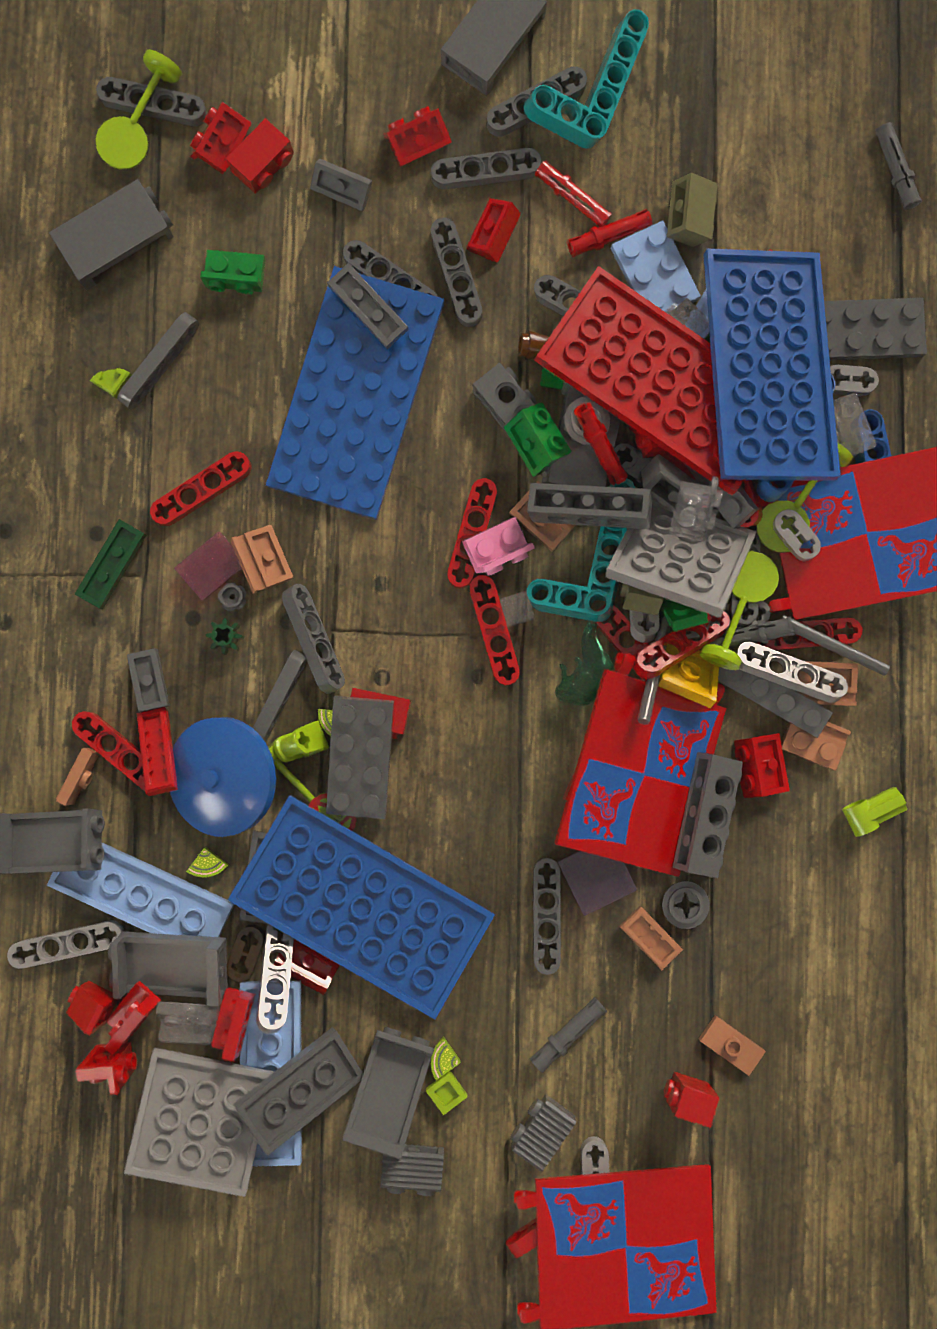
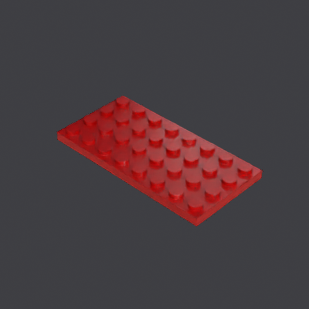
[534,266,744,496]

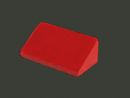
[466,198,520,263]
[273,939,340,995]

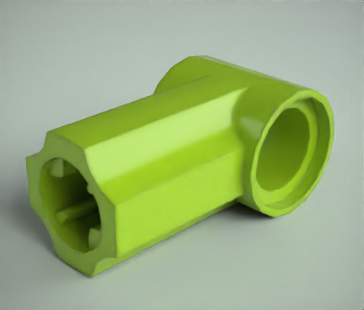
[842,787,907,837]

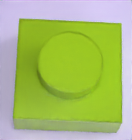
[426,1071,468,1115]

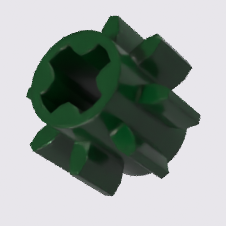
[206,618,245,655]

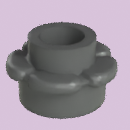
[218,583,247,611]

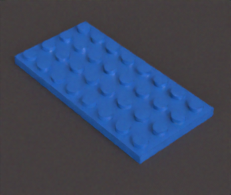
[703,249,841,480]
[266,266,444,520]
[228,795,495,1019]

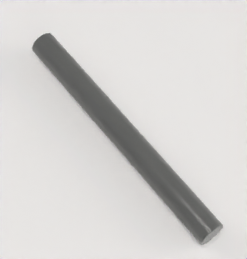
[780,615,890,676]
[638,616,671,724]

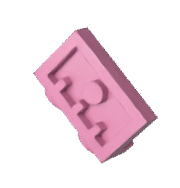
[462,517,535,576]

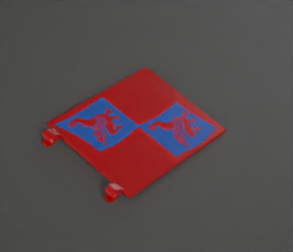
[757,447,937,620]
[554,653,727,877]
[514,1164,717,1329]

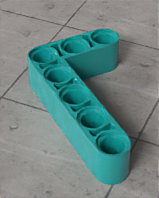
[524,9,649,149]
[527,479,635,622]

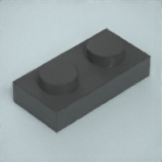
[310,159,372,211]
[127,648,170,712]

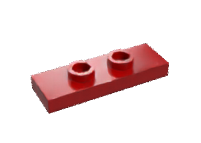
[137,707,178,796]

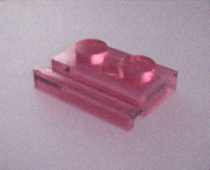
[174,531,242,601]

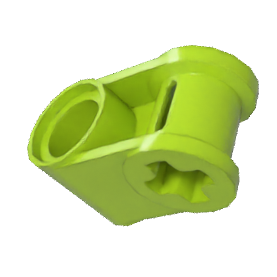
[274,721,329,762]

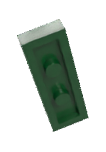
[75,519,147,610]

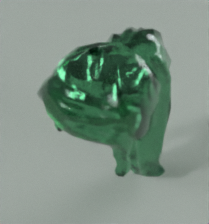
[555,621,615,706]

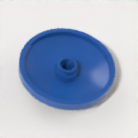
[170,717,276,837]

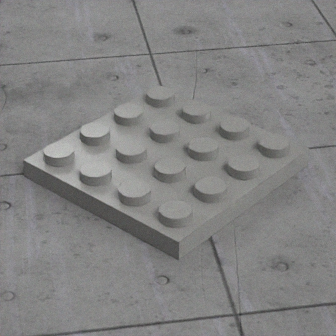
[605,497,756,618]
[124,1048,274,1197]

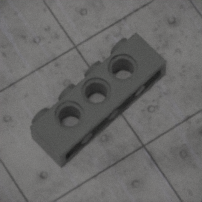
[473,363,548,478]
[527,483,653,529]
[673,752,743,878]

